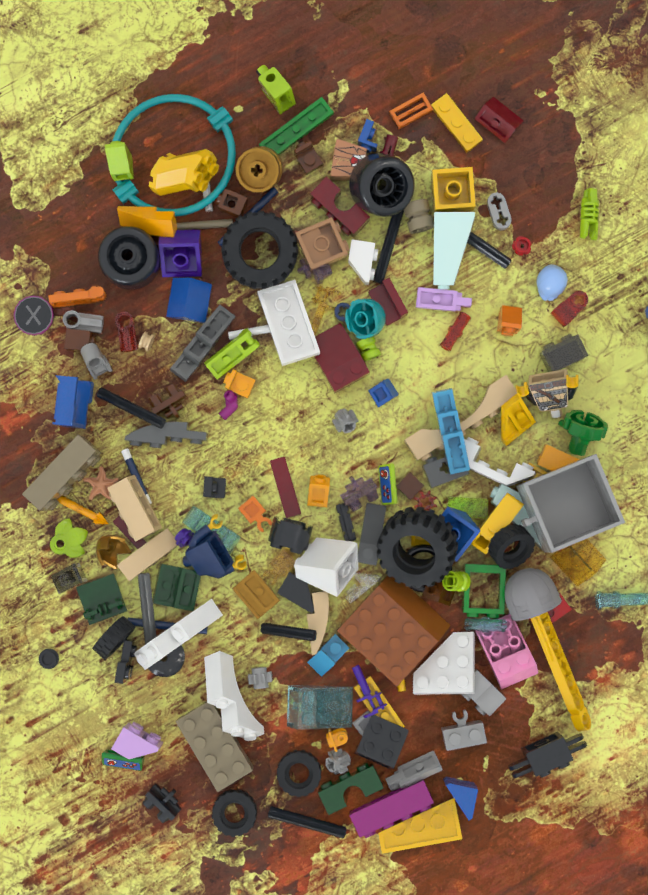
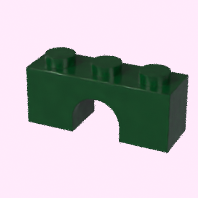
[318,762,384,815]

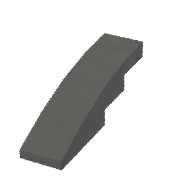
[170,305,236,382]

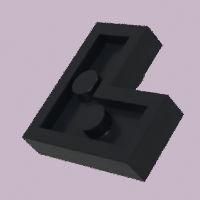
[114,639,137,684]

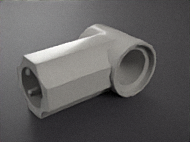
[63,310,104,334]

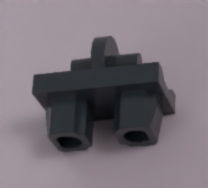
[143,783,182,823]

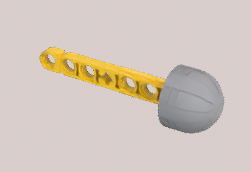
[505,568,591,732]

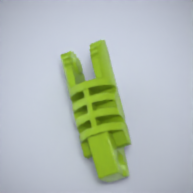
[580,188,599,240]

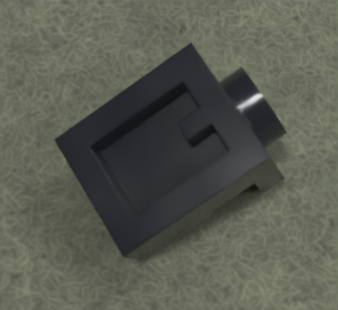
[203,476,226,498]

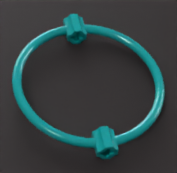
[112,94,236,217]

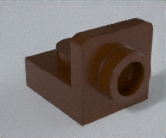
[294,141,323,175]
[422,582,455,606]

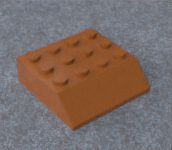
[337,575,451,686]

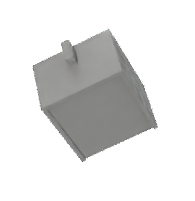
[516,454,625,553]

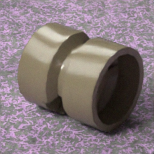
[404,199,434,234]

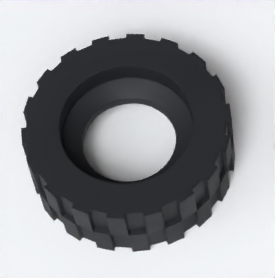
[488,524,535,569]
[92,616,135,660]
[277,750,321,797]
[212,789,257,837]

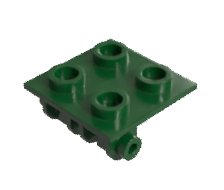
[76,573,127,625]

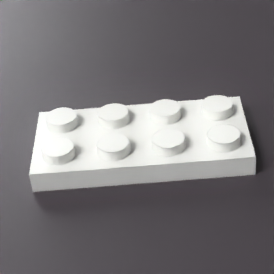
[257,280,320,366]

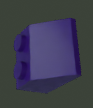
[159,230,202,277]

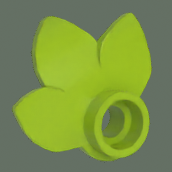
[50,519,88,558]

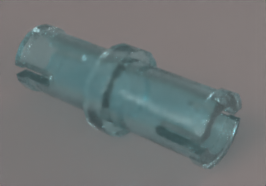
[465,617,507,633]

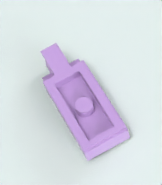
[416,287,472,312]

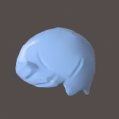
[536,264,568,301]

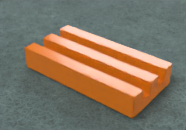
[389,92,433,130]

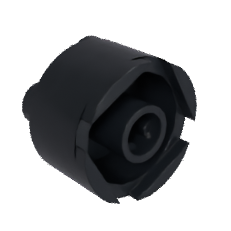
[268,516,313,554]

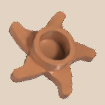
[84,467,119,500]

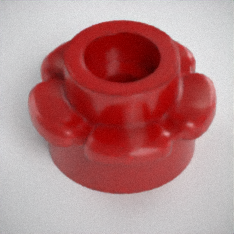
[512,236,532,256]

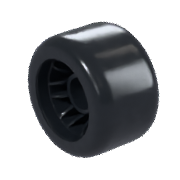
[349,153,415,217]
[98,226,161,290]

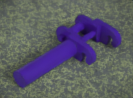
[352,665,387,718]

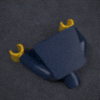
[183,514,247,579]

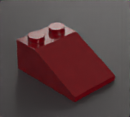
[314,323,370,394]

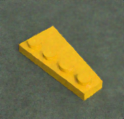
[378,798,462,854]

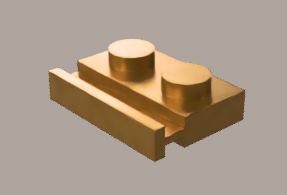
[232,570,280,619]

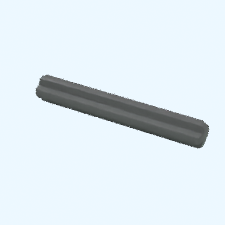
[138,573,156,645]

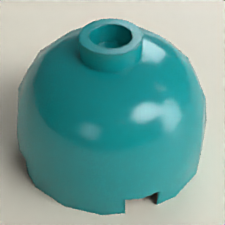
[345,298,386,339]

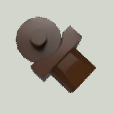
[149,383,187,419]

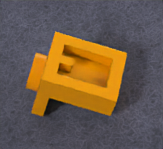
[223,369,256,399]
[307,474,330,508]

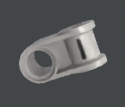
[80,343,113,380]

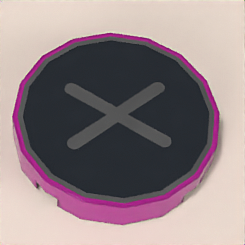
[14,296,55,336]

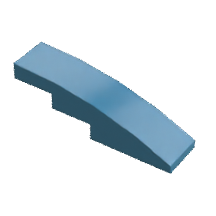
[432,388,470,475]

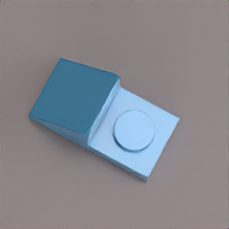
[307,634,350,677]

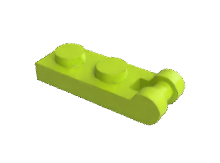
[204,328,260,379]

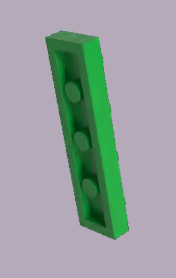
[259,97,334,155]

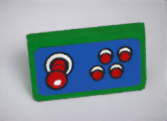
[101,750,145,771]

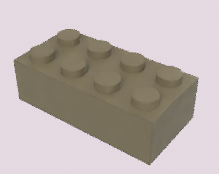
[22,434,102,512]
[176,701,254,792]

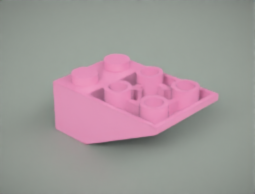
[475,614,538,690]

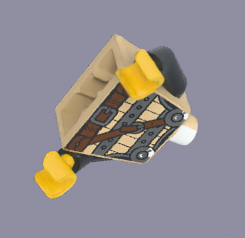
[515,369,579,418]

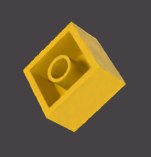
[431,167,476,212]

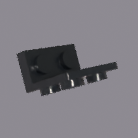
[354,715,409,770]

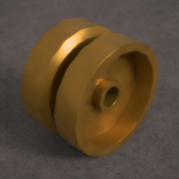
[236,146,283,192]

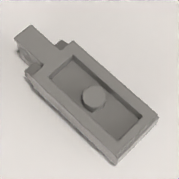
[385,751,443,791]

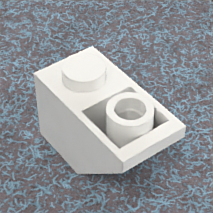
[348,239,378,286]

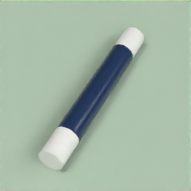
[121,448,152,504]

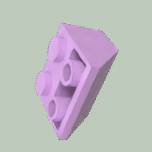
[111,722,164,759]

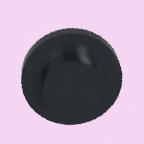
[39,648,59,669]

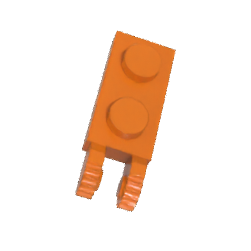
[48,286,107,308]

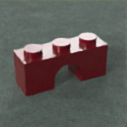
[310,176,370,238]

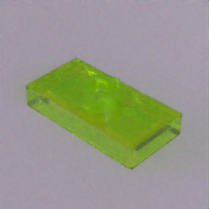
[447,497,489,519]

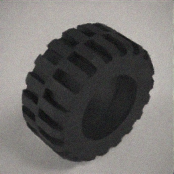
[221,211,298,289]
[377,507,458,588]

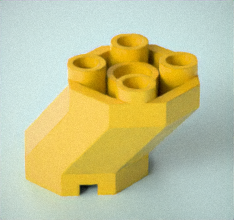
[149,149,219,196]

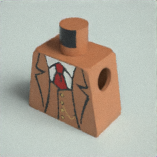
[330,139,367,181]

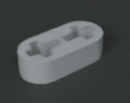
[487,192,511,231]

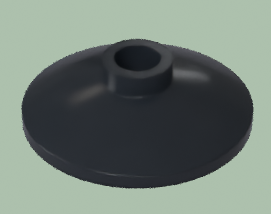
[148,645,185,677]

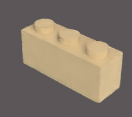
[107,475,162,542]

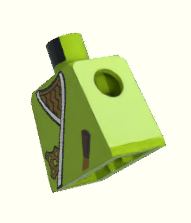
[256,65,296,115]

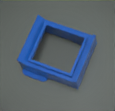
[52,375,94,429]

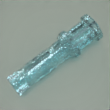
[595,591,648,610]

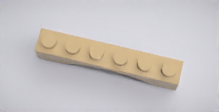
[404,375,517,461]

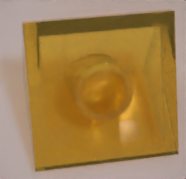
[550,539,606,587]

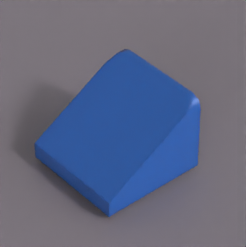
[368,379,399,407]

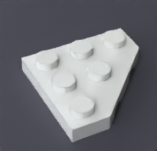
[413,632,475,695]

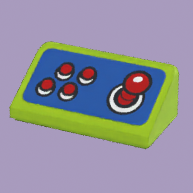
[378,463,398,505]

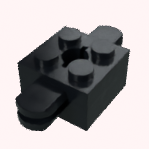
[508,732,587,778]

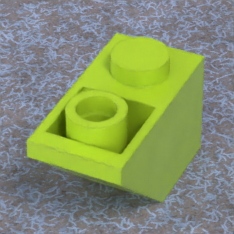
[105,141,134,181]

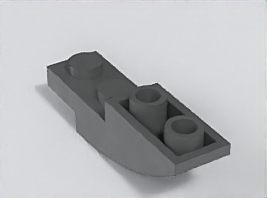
[125,422,208,448]

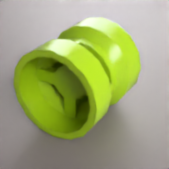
[356,336,381,362]
[442,571,471,592]

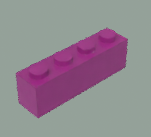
[349,780,434,838]

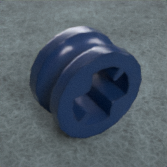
[334,303,350,322]

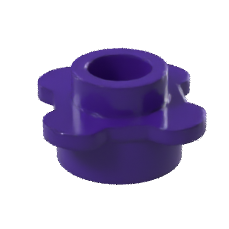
[175,528,194,548]

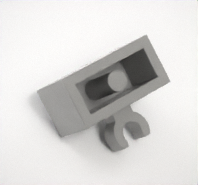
[441,709,487,751]

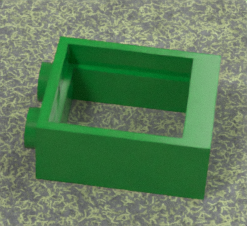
[462,564,506,618]

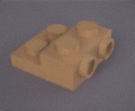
[295,217,350,271]

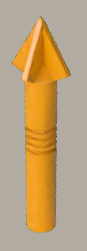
[58,496,109,524]

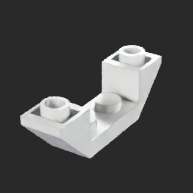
[464,437,536,487]

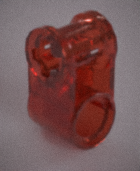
[550,291,588,328]

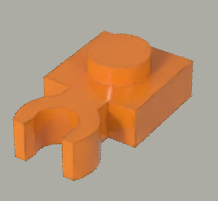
[238,496,272,532]

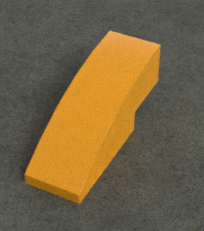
[117,206,177,237]

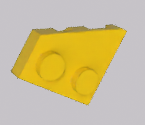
[501,394,536,446]

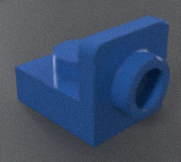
[357,119,378,153]

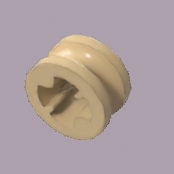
[138,331,155,351]

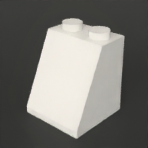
[294,538,359,597]

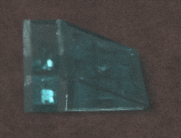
[287,685,353,729]

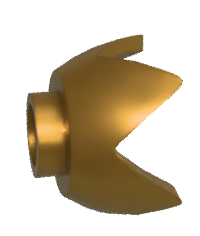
[96,535,132,569]

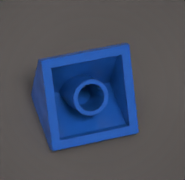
[166,278,212,323]
[441,506,481,562]
[443,777,478,820]

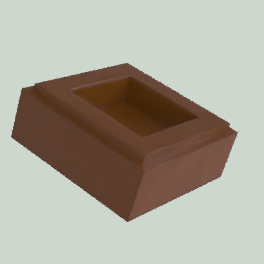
[396,472,424,500]

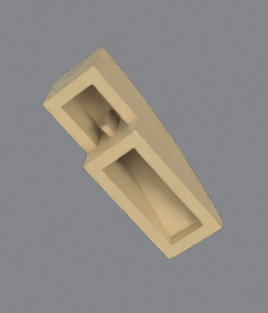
[117,528,178,581]
[307,591,329,655]

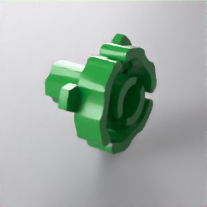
[558,410,608,456]

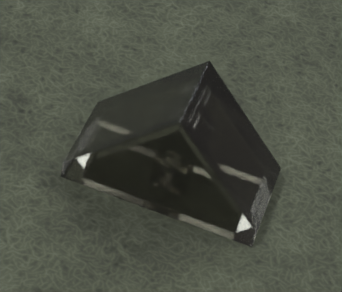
[51,563,87,594]

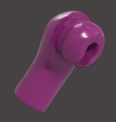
[218,390,238,420]

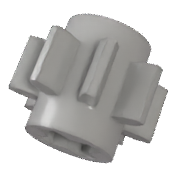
[332,408,359,433]
[248,667,273,689]
[326,748,351,775]

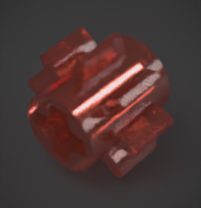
[413,490,437,511]

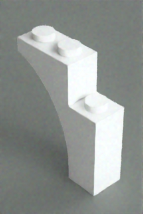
[133,599,223,670]
[204,651,264,741]

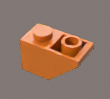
[497,305,522,337]

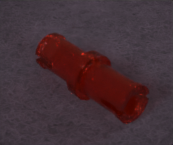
[440,312,471,351]

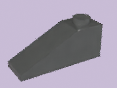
[358,503,386,566]

